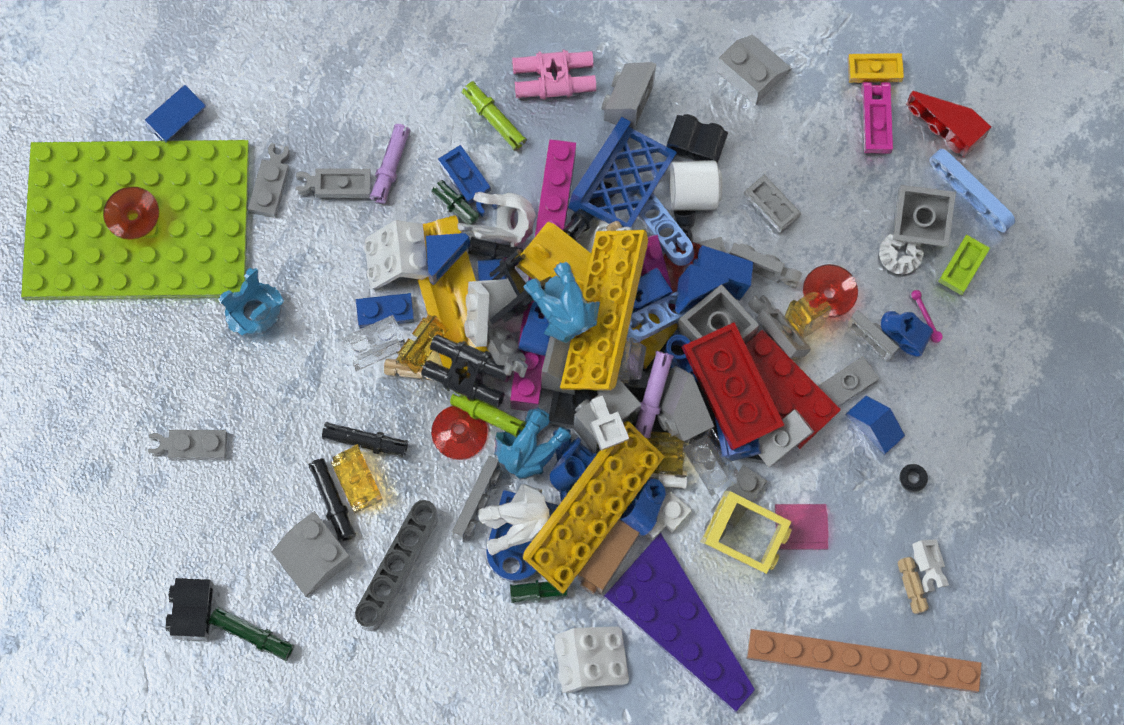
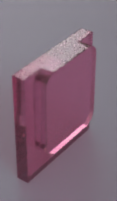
[775,504,828,550]

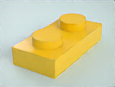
[847,53,904,83]

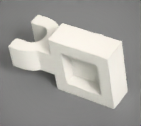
[589,396,629,451]
[644,492,692,542]
[912,539,949,593]

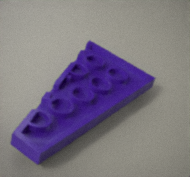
[604,532,755,713]

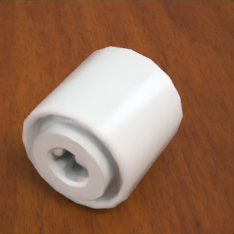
[669,160,722,211]

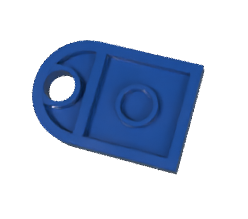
[486,490,558,582]

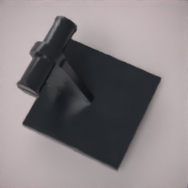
[489,249,552,325]

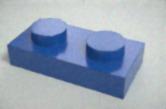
[356,293,414,329]

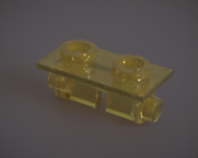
[396,314,449,374]

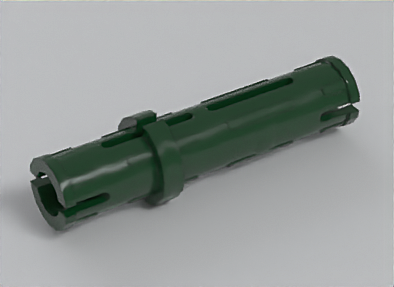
[209,607,295,662]

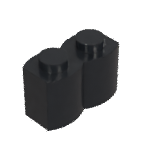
[666,114,728,164]
[165,578,214,641]

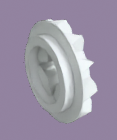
[879,234,924,274]

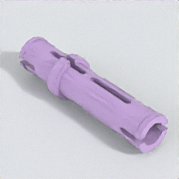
[369,124,411,204]
[635,351,674,438]

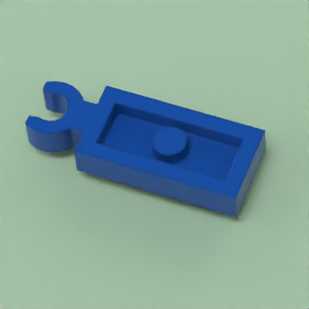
[438,145,497,217]

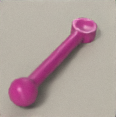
[911,290,943,343]

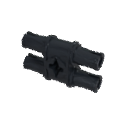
[421,334,513,408]

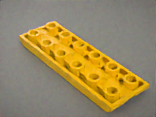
[417,215,493,376]
[516,222,678,369]
[560,230,648,390]
[523,421,665,594]

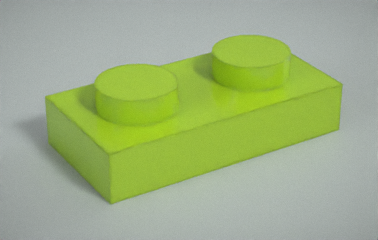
[938,234,990,295]

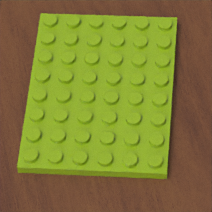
[21,140,250,300]

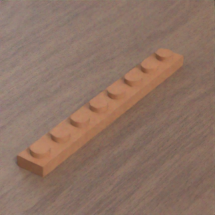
[746,629,981,693]

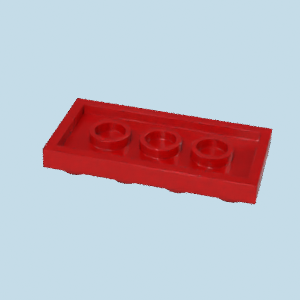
[682,322,784,450]
[746,330,841,449]

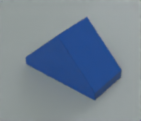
[426,233,470,285]
[675,264,729,314]
[845,395,905,455]

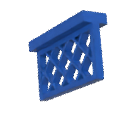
[568,117,677,228]

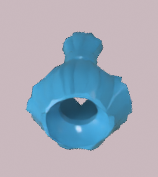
[523,262,600,343]
[219,268,284,335]
[494,407,571,479]

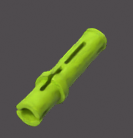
[461,81,527,151]
[450,392,527,438]

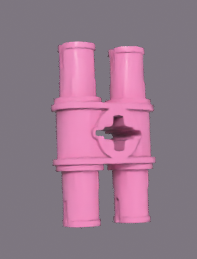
[512,49,596,100]

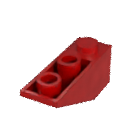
[906,91,992,158]

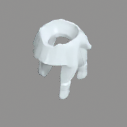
[458,192,536,247]
[478,484,550,556]

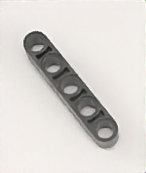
[355,500,438,631]

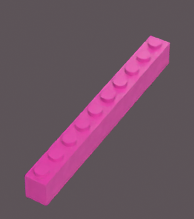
[510,139,576,411]

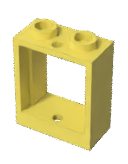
[700,491,792,574]

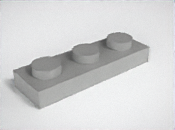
[452,456,502,542]

